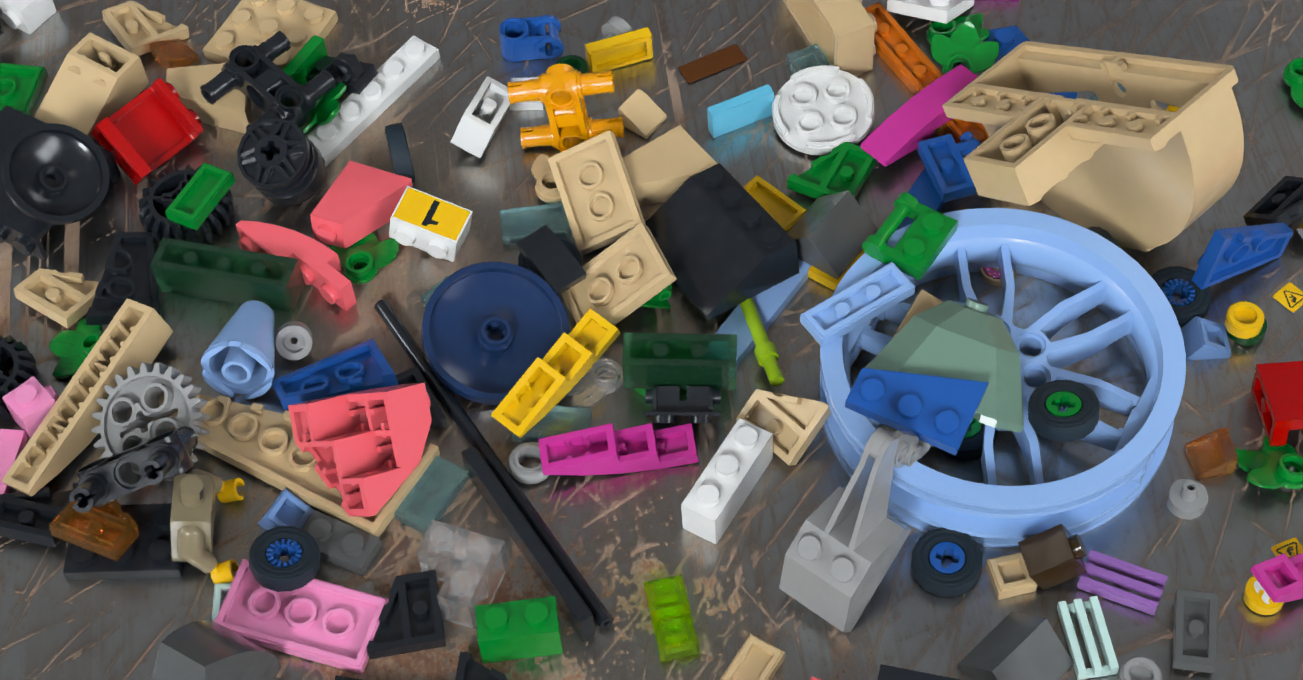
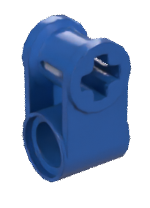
[499,15,564,62]

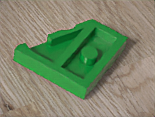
[787,142,877,199]

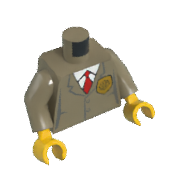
[170,469,244,584]

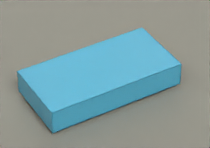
[707,84,774,138]

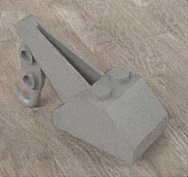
[779,428,932,632]

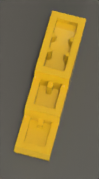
[491,308,620,439]

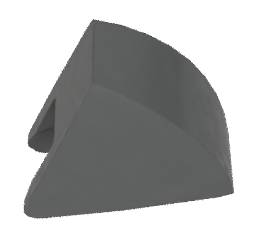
[152,620,281,680]

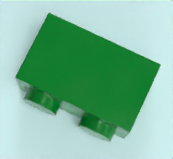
[475,596,563,664]

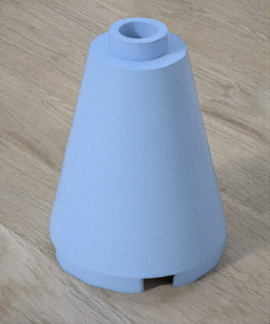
[200,300,275,399]

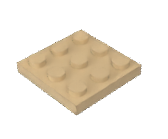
[203,0,338,70]

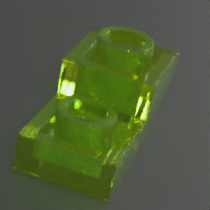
[643,574,700,662]

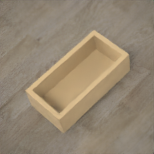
[783,0,877,76]

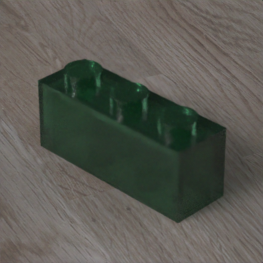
[622,333,737,390]

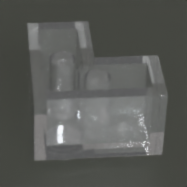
[417,520,509,630]

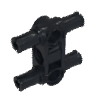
[200,31,336,132]
[69,426,198,513]

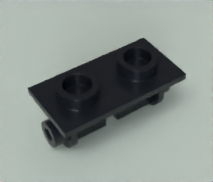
[645,385,721,423]

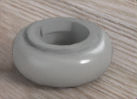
[508,441,550,485]

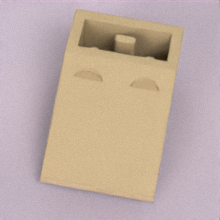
[34,32,149,140]

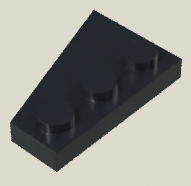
[86,232,160,325]

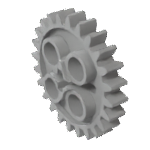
[91,362,210,485]

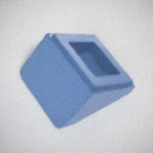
[1181,316,1232,360]
[257,489,314,530]

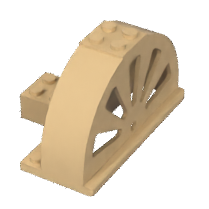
[942,41,1244,252]

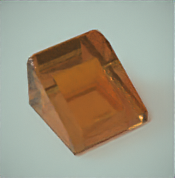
[149,38,200,70]
[1184,427,1238,479]

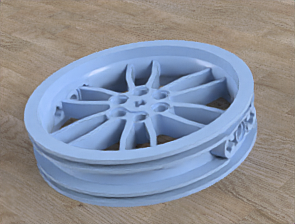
[819,208,1186,548]

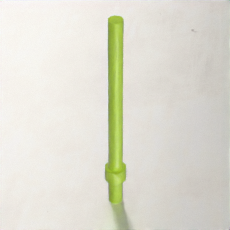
[740,298,785,387]

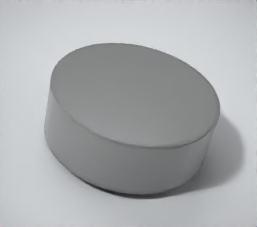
[1119,656,1162,680]

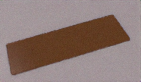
[678,44,747,84]

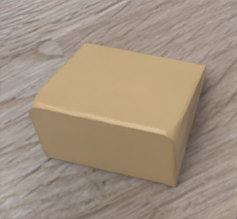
[618,88,667,139]

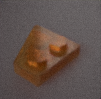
[49,499,139,561]

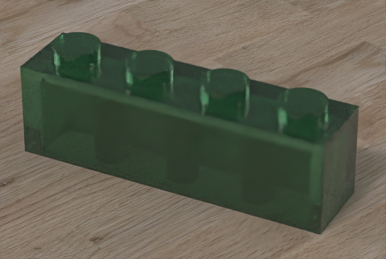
[150,238,305,313]

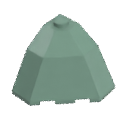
[865,298,1024,433]

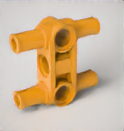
[507,64,625,152]

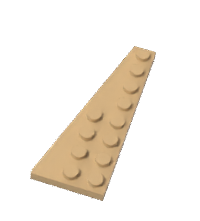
[153,392,440,537]

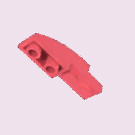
[235,220,357,311]

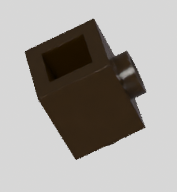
[1018,523,1087,590]

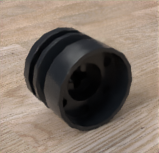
[237,118,326,207]

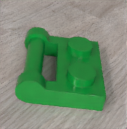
[862,192,958,280]

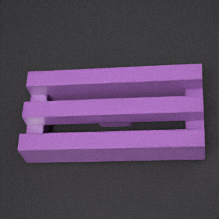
[1077,550,1168,616]

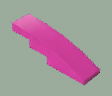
[861,64,978,167]
[538,423,699,476]

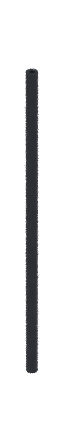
[374,299,614,629]

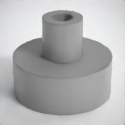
[602,16,633,40]
[275,321,313,360]
[1166,478,1208,520]

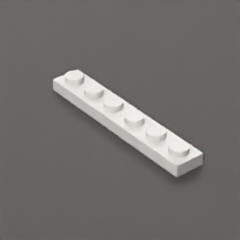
[307,35,440,167]

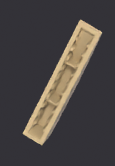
[1,298,173,496]

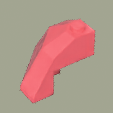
[288,383,432,517]

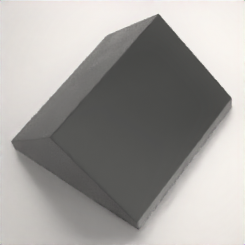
[788,190,878,280]
[957,612,1074,680]

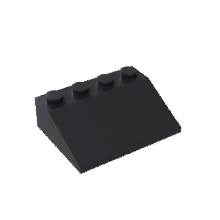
[645,163,800,321]

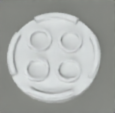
[772,65,875,156]

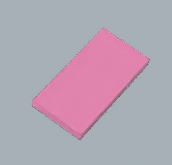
[215,559,389,675]

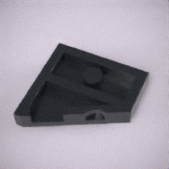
[0,483,78,548]

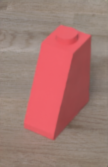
[310,161,413,249]

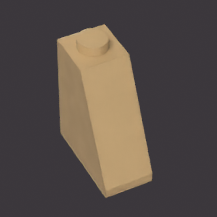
[165,62,253,133]
[623,125,717,206]

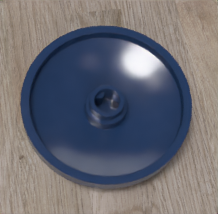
[421,262,569,405]

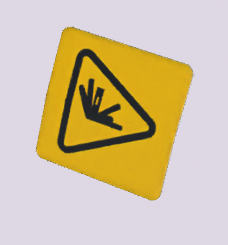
[1272,282,1303,313]
[1271,537,1303,558]

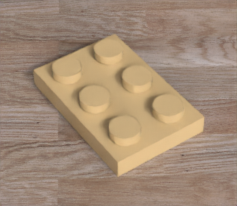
[548,130,646,255]
[562,222,677,326]

